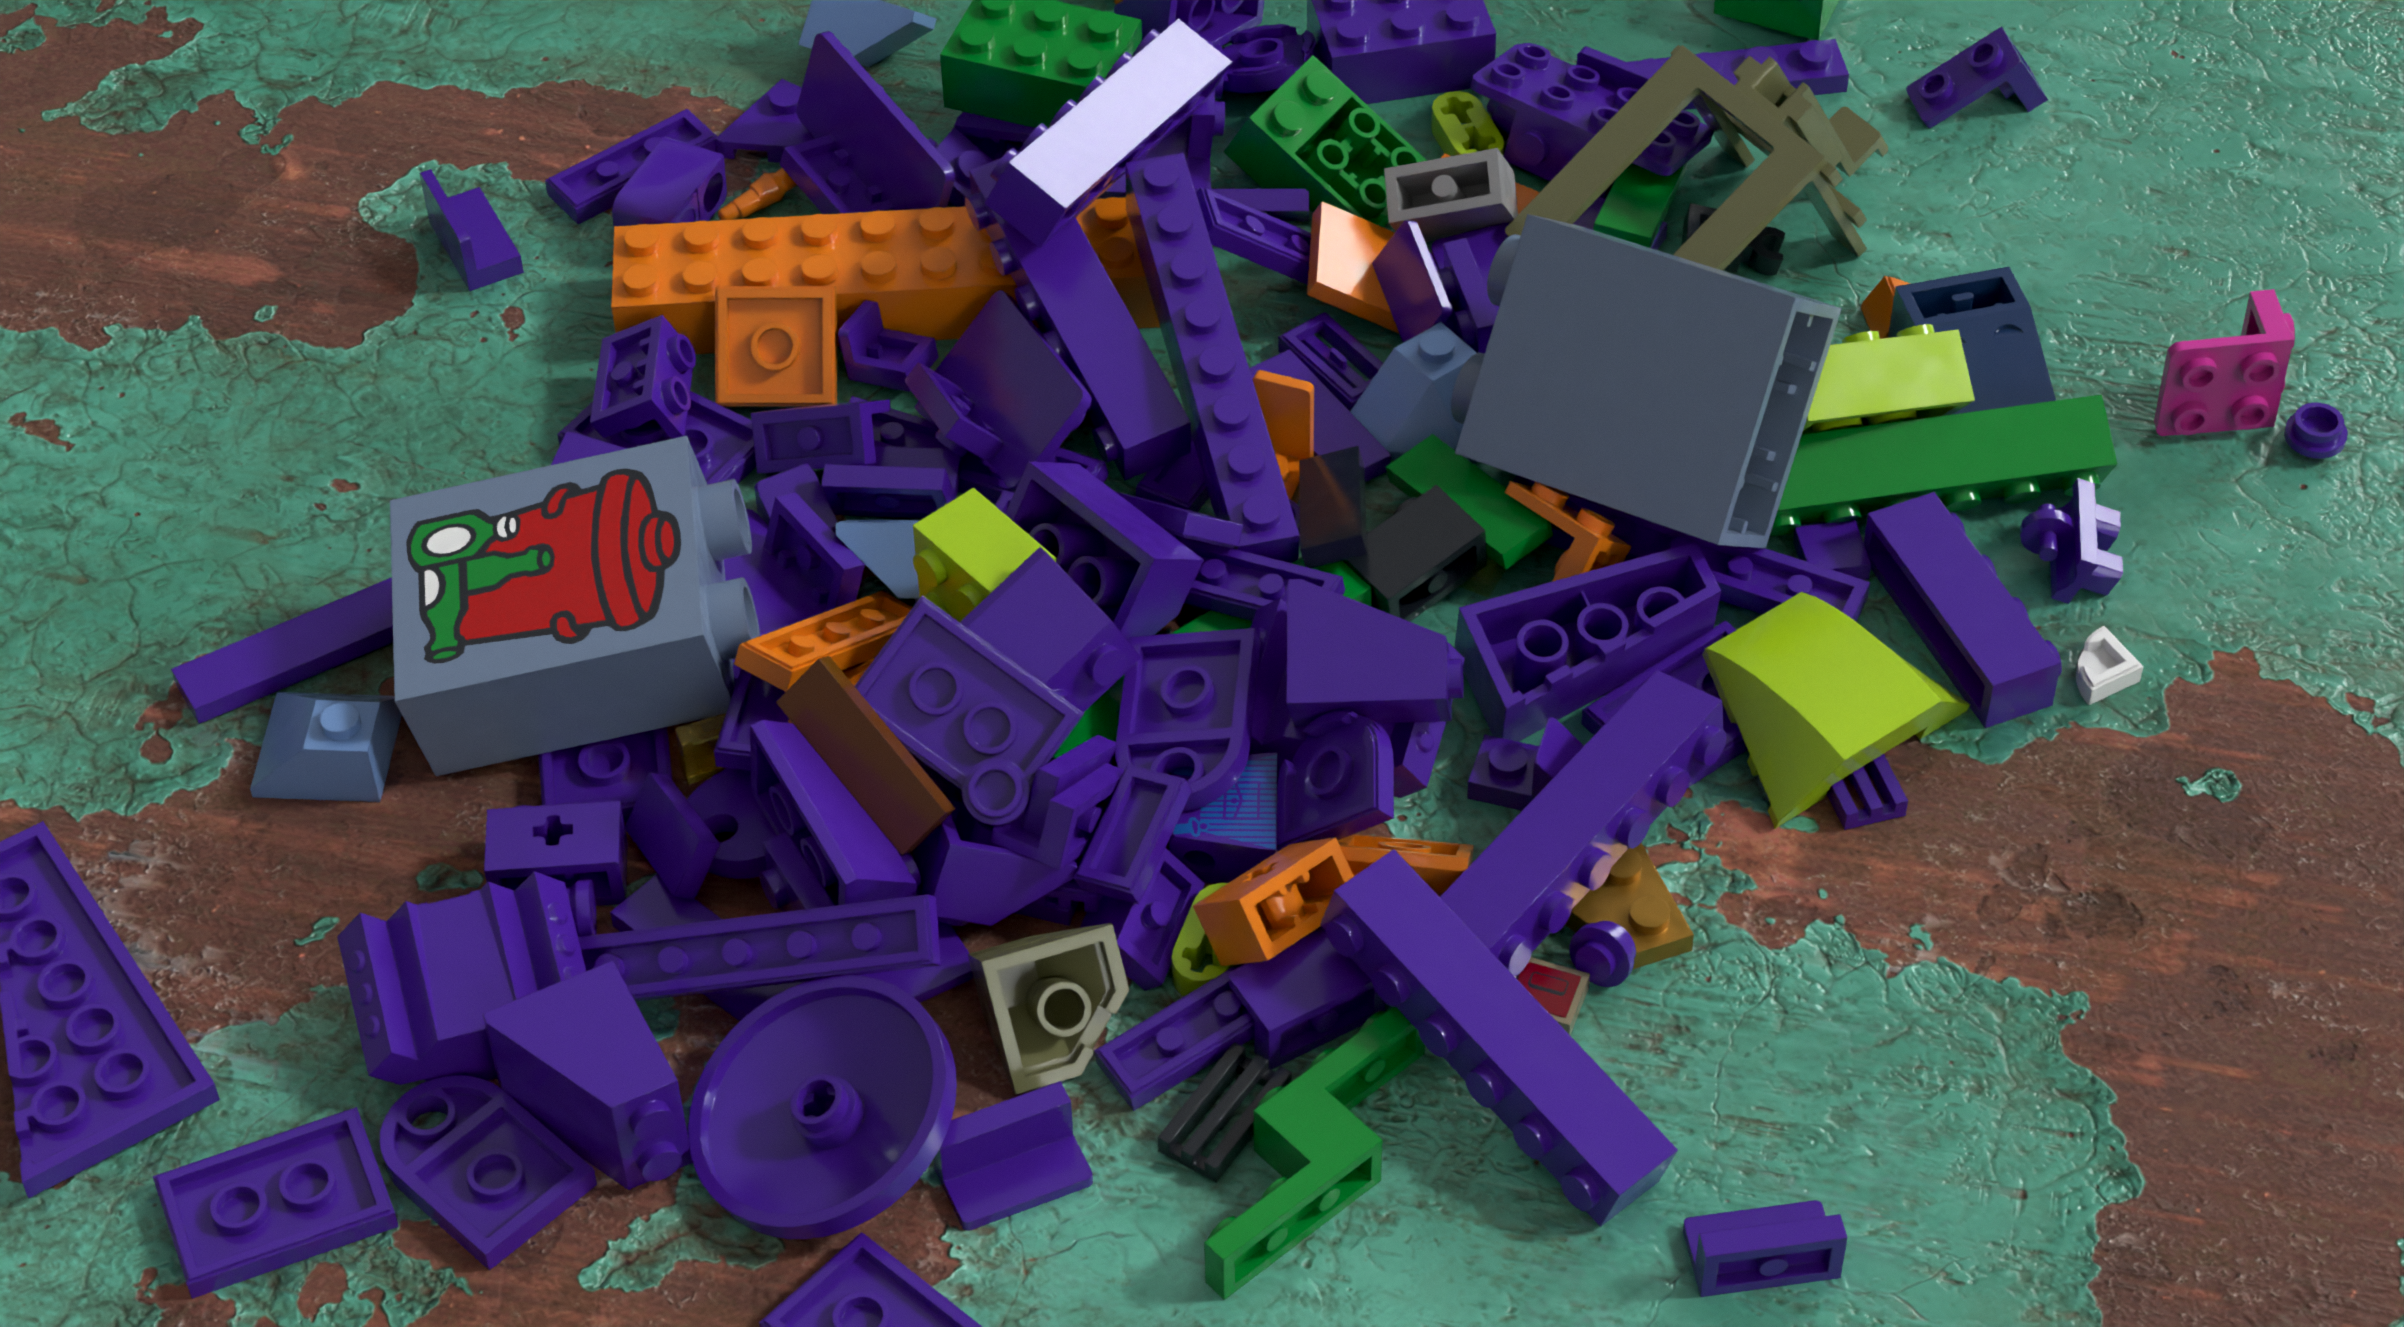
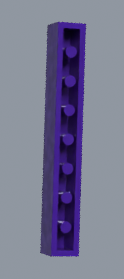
[1125,152,1300,563]

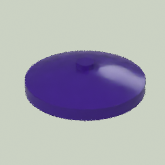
[688,975,957,1239]

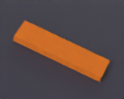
[734,591,913,692]

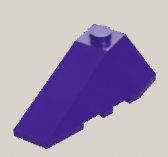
[911,754,1078,926]

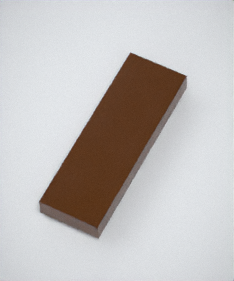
[776,656,956,855]

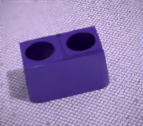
[612,137,727,227]

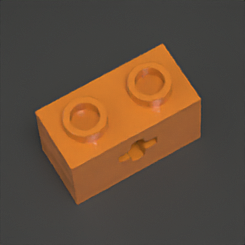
[1193,837,1354,966]

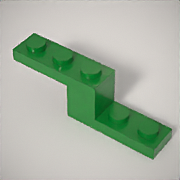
[1204,1007,1425,1300]

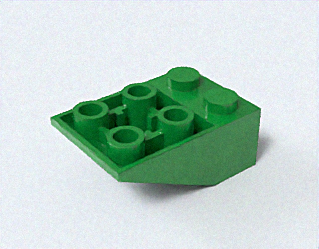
[1223,55,1427,227]

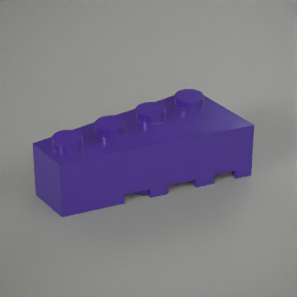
[1454,542,1721,742]

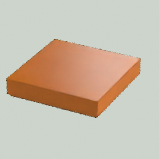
[1307,201,1400,334]
[715,286,837,407]

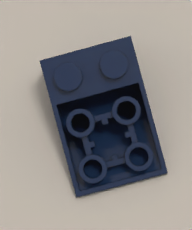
[1888,267,2056,414]

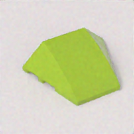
[1702,592,1971,829]

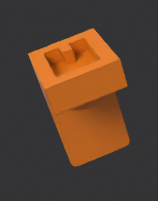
[1253,370,1314,504]
[1505,481,1631,582]

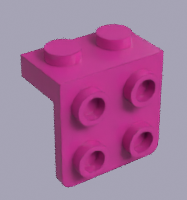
[2154,289,2295,436]

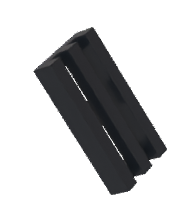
[1158,1042,1292,1183]

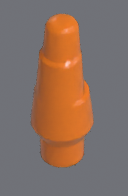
[718,168,797,220]

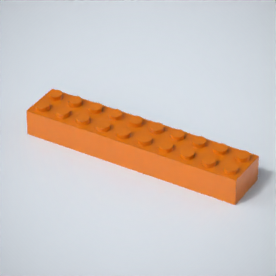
[611,197,1160,354]

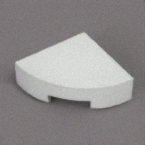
[2076,626,2143,705]

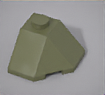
[967,923,1130,1094]

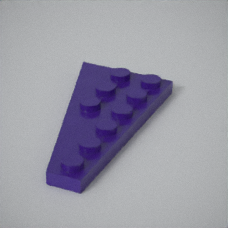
[0,821,220,1199]

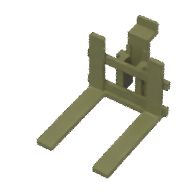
[1505,45,1888,271]

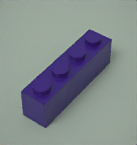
[1864,492,2062,728]

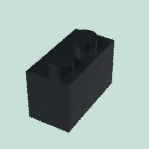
[1342,485,1487,622]

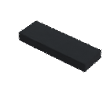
[1299,446,1367,568]

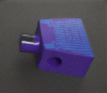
[1169,753,1277,884]

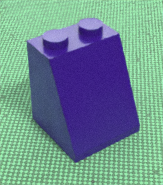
[482,961,693,1190]

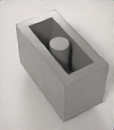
[1384,148,1518,242]

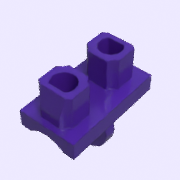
[2020,478,2123,604]

